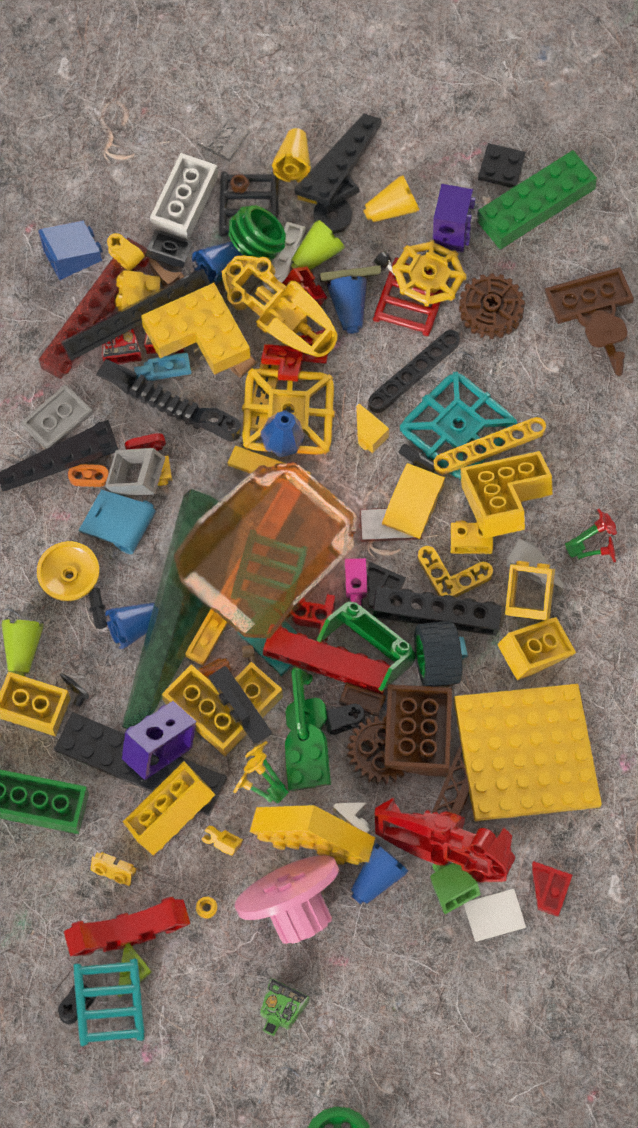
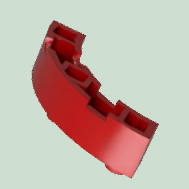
[63,897,191,956]

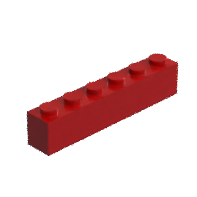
[263,626,390,695]

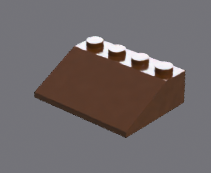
[384,684,452,777]

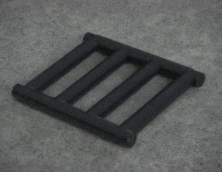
[219,171,279,237]

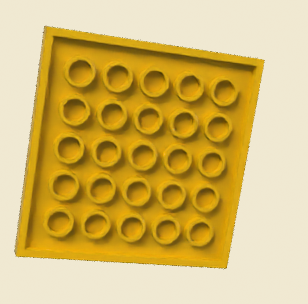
[453,684,602,821]

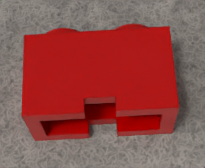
[282,266,327,306]

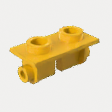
[91,852,137,887]

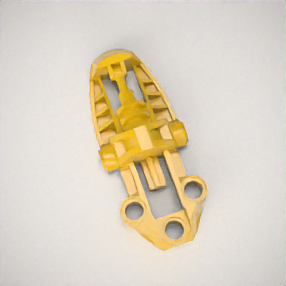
[222,256,338,357]

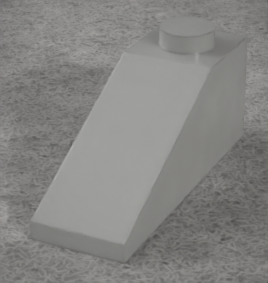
[506,538,564,595]

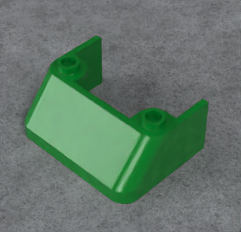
[317,602,416,691]

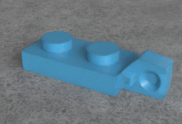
[134,353,191,381]

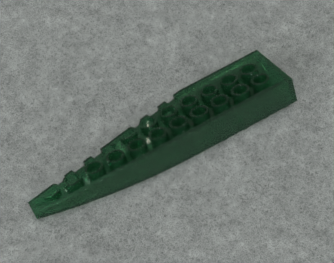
[122,489,241,729]

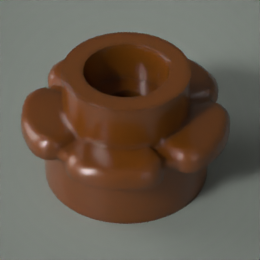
[230,174,249,193]

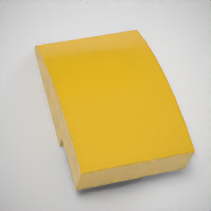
[382,463,445,539]

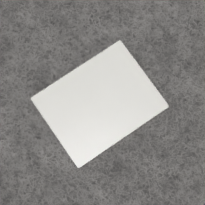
[464,889,526,942]

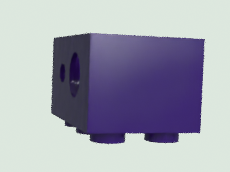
[433,184,476,253]
[122,701,196,780]

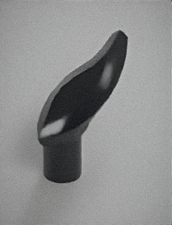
[60,673,89,707]

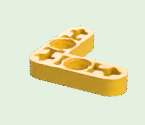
[418,546,493,598]

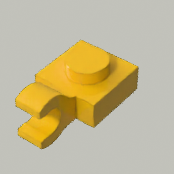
[202,825,243,855]

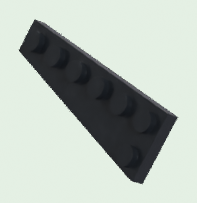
[294,113,382,206]

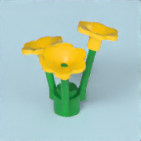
[233,741,289,804]

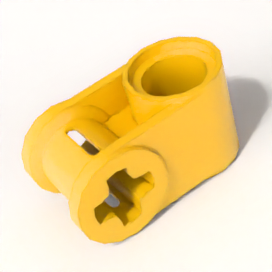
[107,233,145,271]

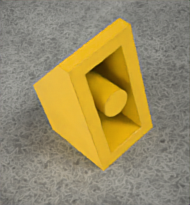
[356,404,389,453]

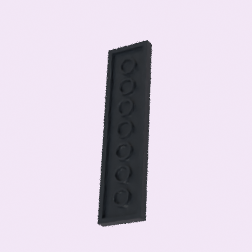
[54,712,227,816]

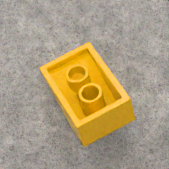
[497,617,576,680]

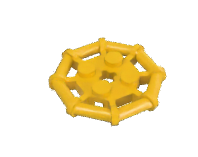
[392,240,467,306]

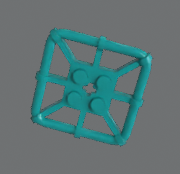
[399,372,517,480]

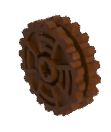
[459,273,525,339]

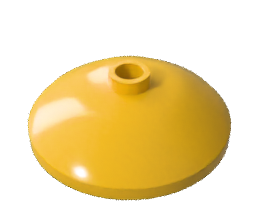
[37,541,99,601]

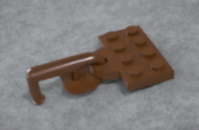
[545,267,634,376]

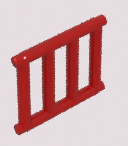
[373,257,449,336]

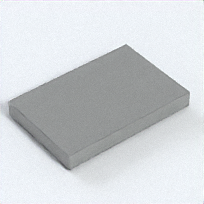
[21,384,93,449]

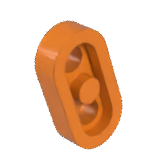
[68,464,109,487]

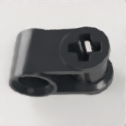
[325,704,365,735]
[58,984,97,1025]

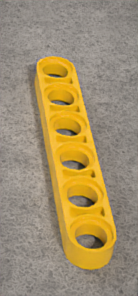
[434,417,546,475]

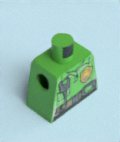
[260,978,310,1036]

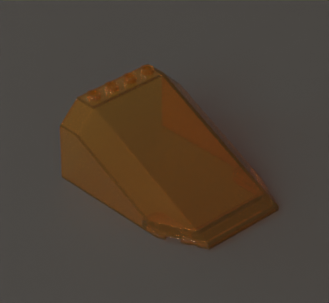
[174,462,357,639]

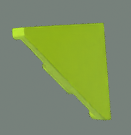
[118,943,152,998]

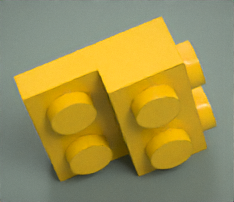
[116,270,160,312]

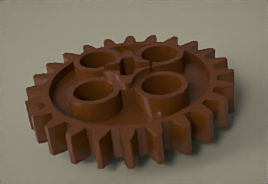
[346,716,408,785]

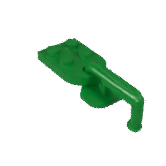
[285,667,331,792]

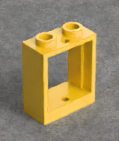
[505,561,555,620]

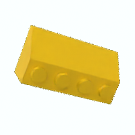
[122,761,215,856]

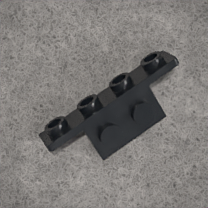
[209,666,272,745]

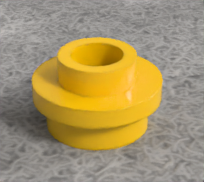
[196,896,218,919]

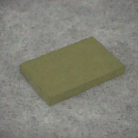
[319,265,381,282]

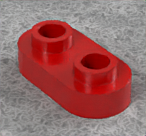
[124,433,166,451]

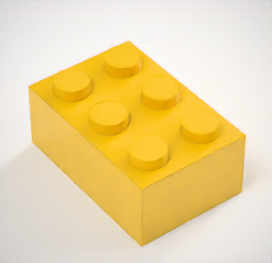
[0,671,71,737]

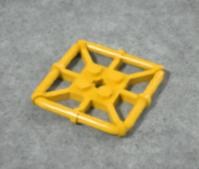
[242,368,335,455]

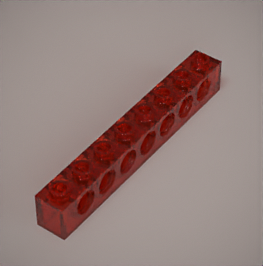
[38,238,150,379]

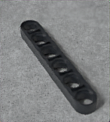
[368,330,460,413]

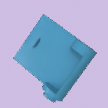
[79,489,156,554]

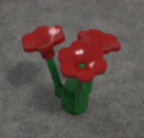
[565,508,617,562]

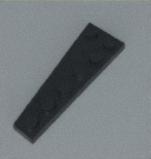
[0,420,118,492]

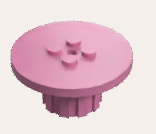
[235,855,339,944]

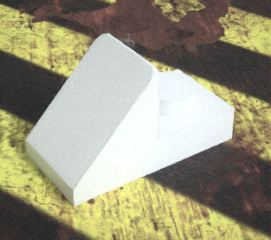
[333,803,370,834]

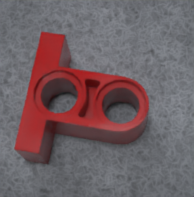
[291,594,336,641]

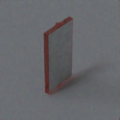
[359,508,422,542]

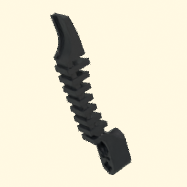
[97,359,241,442]

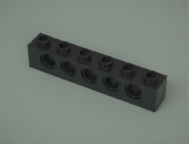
[372,586,502,636]

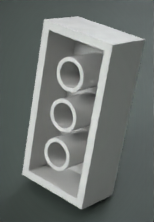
[150,153,218,240]

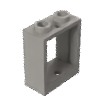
[105,448,165,496]

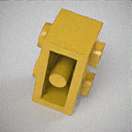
[451,520,493,554]

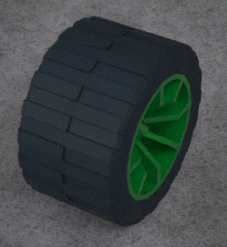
[414,620,463,687]

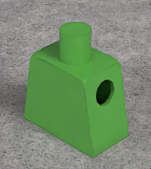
[430,863,481,914]

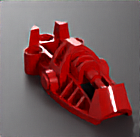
[374,798,516,882]

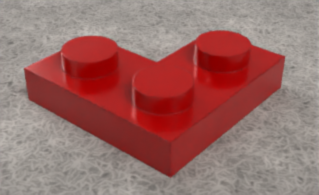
[261,344,305,382]

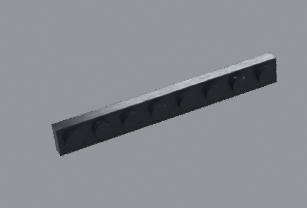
[61,268,210,361]

